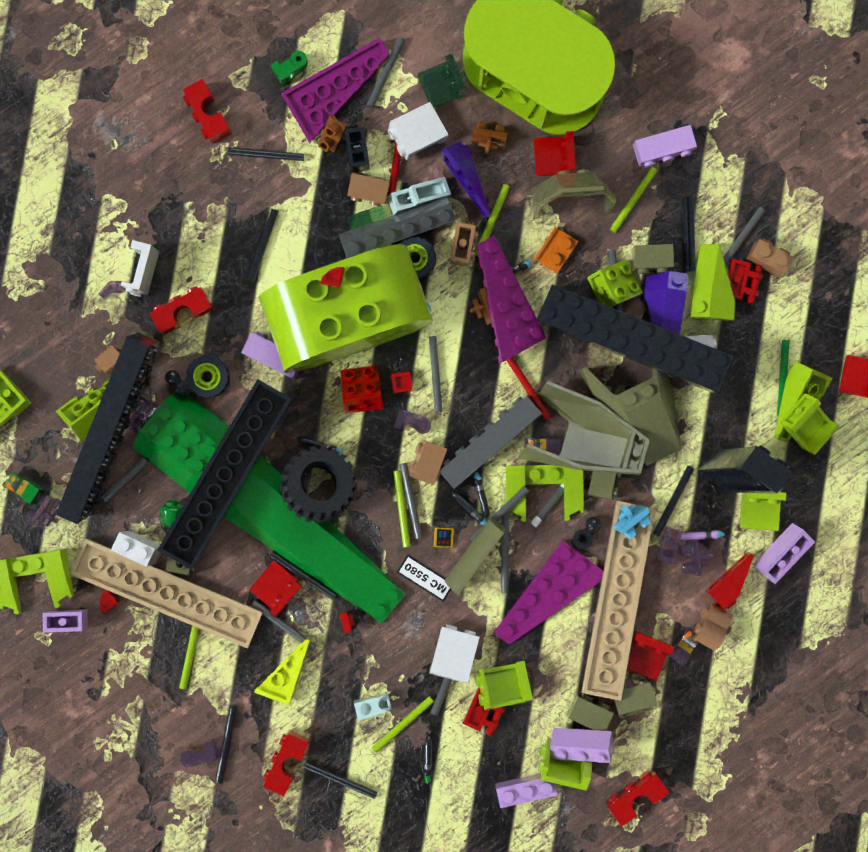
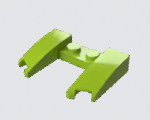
[0,369,31,427]
[506,465,584,522]
[0,549,74,614]

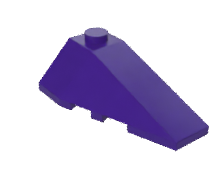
[442,142,490,220]
[644,271,688,334]

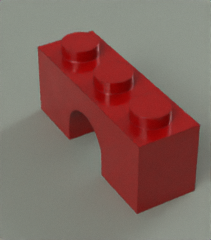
[183,79,232,144]
[149,286,214,336]
[262,730,311,797]
[606,770,670,827]

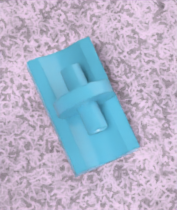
[614,504,651,539]

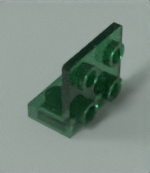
[418,54,467,108]

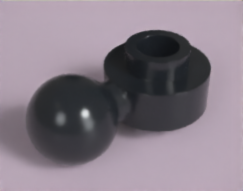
[165,370,192,397]
[572,517,601,549]

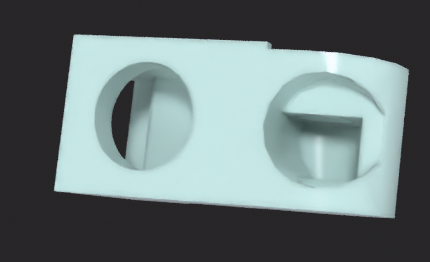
[353,693,392,721]

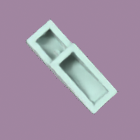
[387,177,451,215]

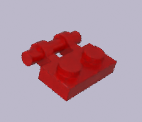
[728,259,763,304]
[462,687,506,736]

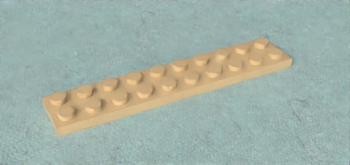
[581,501,655,701]
[70,539,263,648]

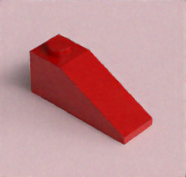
[705,552,754,610]

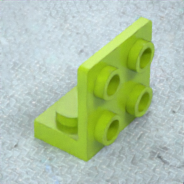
[587,260,643,308]
[740,492,786,531]

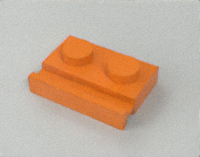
[534,227,578,274]

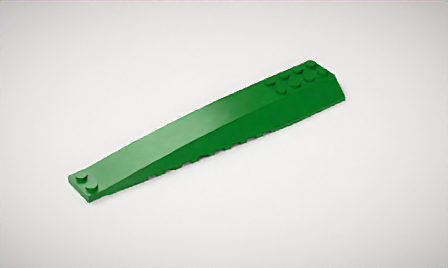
[132,392,406,624]

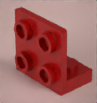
[534,131,576,176]
[839,355,868,398]
[340,365,383,414]
[250,561,303,616]
[627,630,674,681]

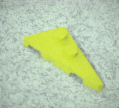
[255,639,311,705]

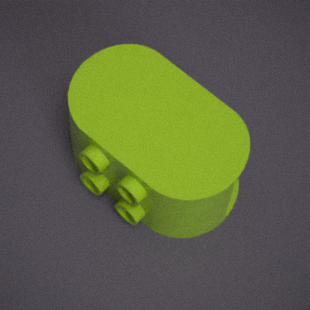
[463,0,615,135]
[259,244,433,373]

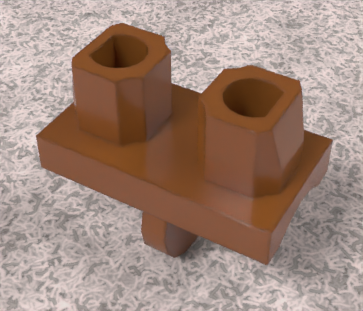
[318,114,348,152]
[471,121,508,153]
[470,288,491,325]

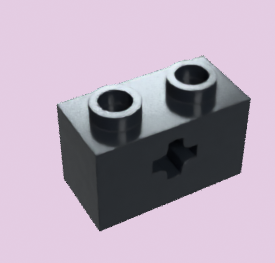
[345,127,370,172]

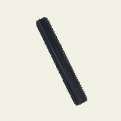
[683,196,696,272]

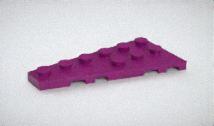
[281,38,389,144]
[476,236,547,364]
[493,540,603,644]

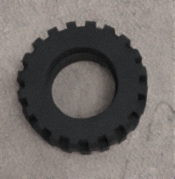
[280,445,357,523]

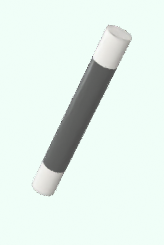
[531,484,564,527]

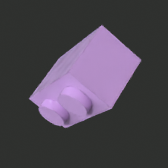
[43,609,88,633]

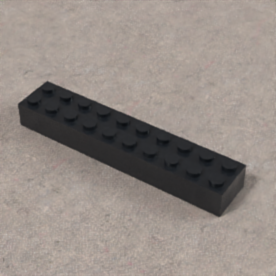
[537,284,735,395]
[55,333,160,524]
[157,379,293,570]
[698,445,793,494]

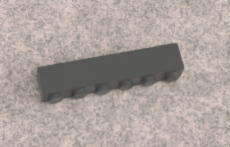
[339,197,456,258]
[439,396,542,489]

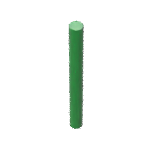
[777,340,790,416]

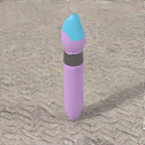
[677,530,725,540]

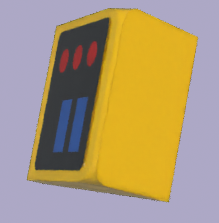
[434,527,454,548]

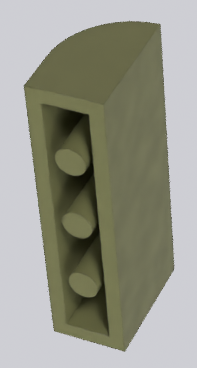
[445,516,506,595]

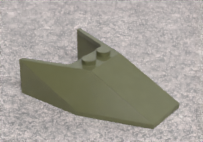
[531,170,616,219]
[579,367,681,466]
[518,381,650,475]

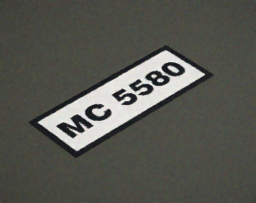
[397,555,451,602]

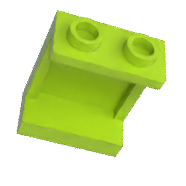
[780,393,839,455]
[475,661,533,710]
[538,738,592,791]

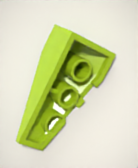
[691,244,736,321]
[774,361,833,442]
[56,380,109,442]

